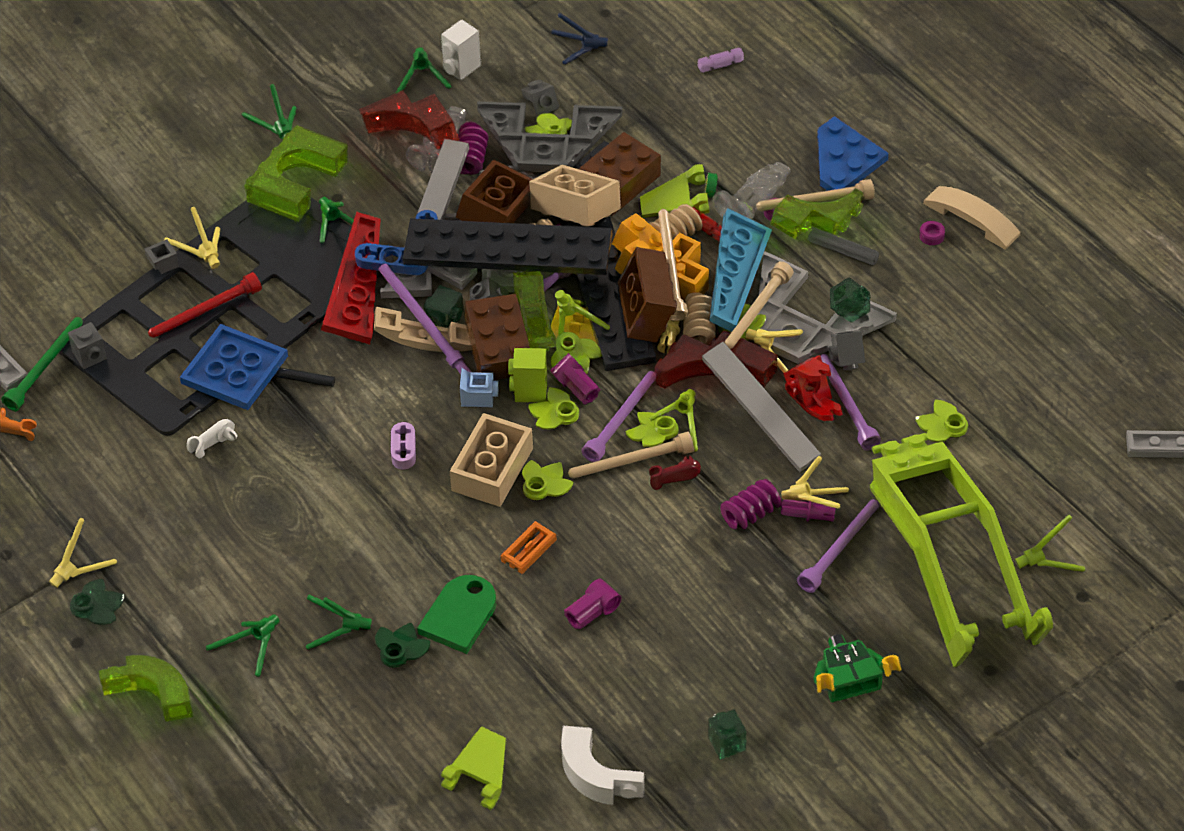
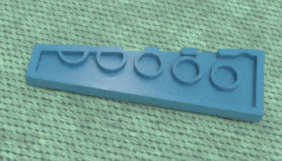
[709,208,772,332]

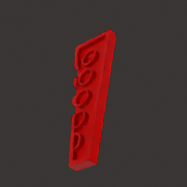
[321,212,381,344]

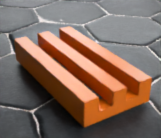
[501,521,557,574]

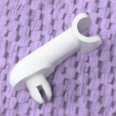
[187,419,237,458]

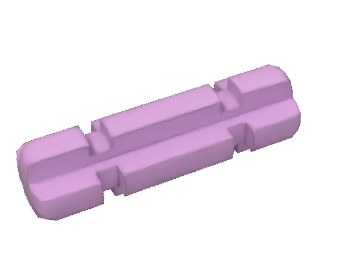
[698,48,744,73]

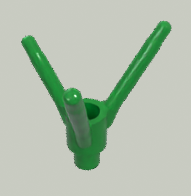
[395,47,451,98]
[242,84,297,145]
[319,197,354,243]
[306,595,372,650]
[206,614,280,677]

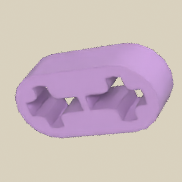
[391,422,416,470]

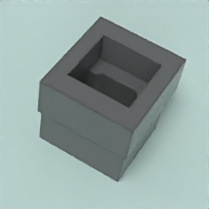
[144,239,179,274]

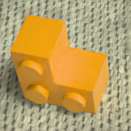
[612,213,663,275]
[663,233,709,300]

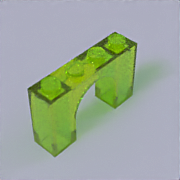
[244,125,348,222]

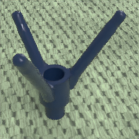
[551,13,608,65]

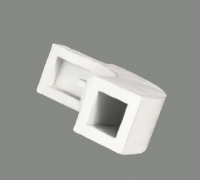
[561,726,644,805]

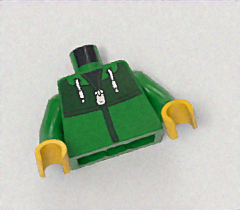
[813,634,901,703]

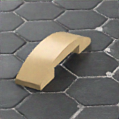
[924,186,1020,250]
[374,307,472,352]

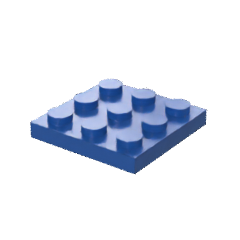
[180,324,288,410]

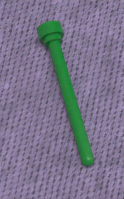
[1,317,83,412]

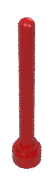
[148,272,262,338]

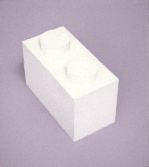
[441,20,481,80]

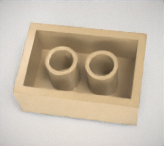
[529,165,621,227]
[450,413,533,507]

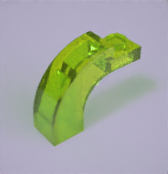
[99,655,193,722]

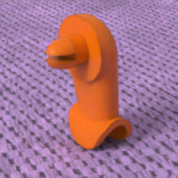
[0,407,37,441]

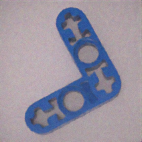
[355,210,438,275]

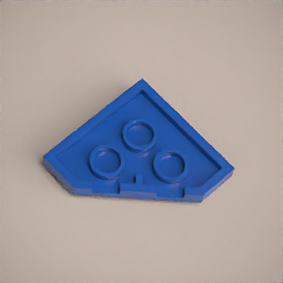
[817,116,889,191]

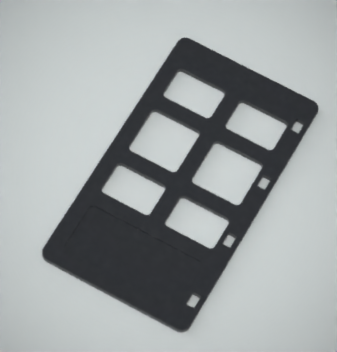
[55,178,393,436]

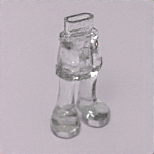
[713,162,791,220]

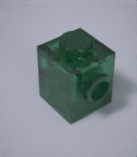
[830,277,871,323]
[424,285,464,328]
[708,709,747,759]

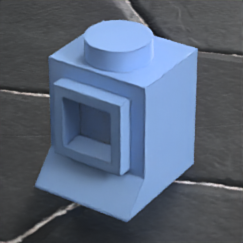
[460,368,499,407]

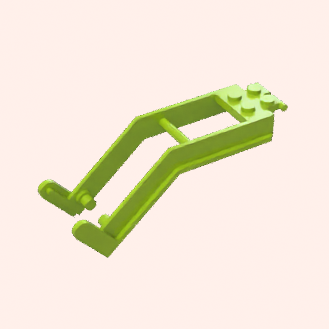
[870,433,1053,667]

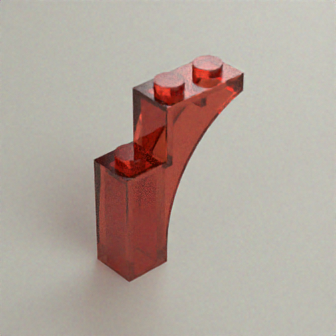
[359,90,459,150]
[654,330,778,389]

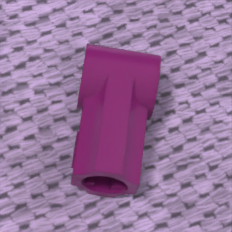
[550,353,601,405]
[564,578,622,629]

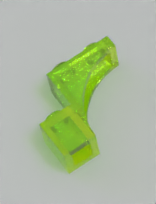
[770,188,864,240]
[513,271,556,352]

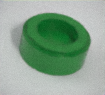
[705,172,718,198]

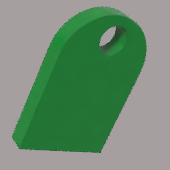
[417,575,496,654]

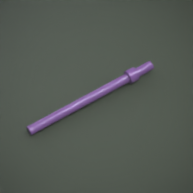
[379,264,471,374]

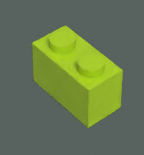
[508,348,547,402]

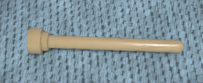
[756,179,874,211]
[658,209,688,321]
[725,261,794,349]
[568,432,694,478]

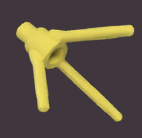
[164,207,220,269]
[746,329,803,373]
[781,456,849,509]
[49,518,117,588]

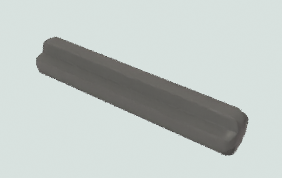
[808,227,879,265]

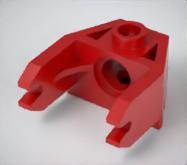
[783,355,843,421]

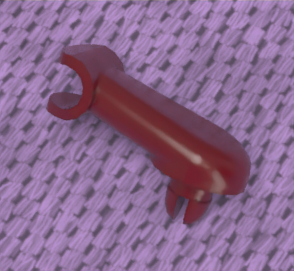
[649,456,701,490]

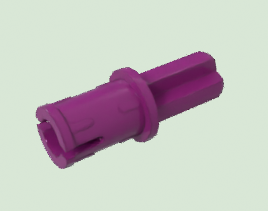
[781,499,835,522]

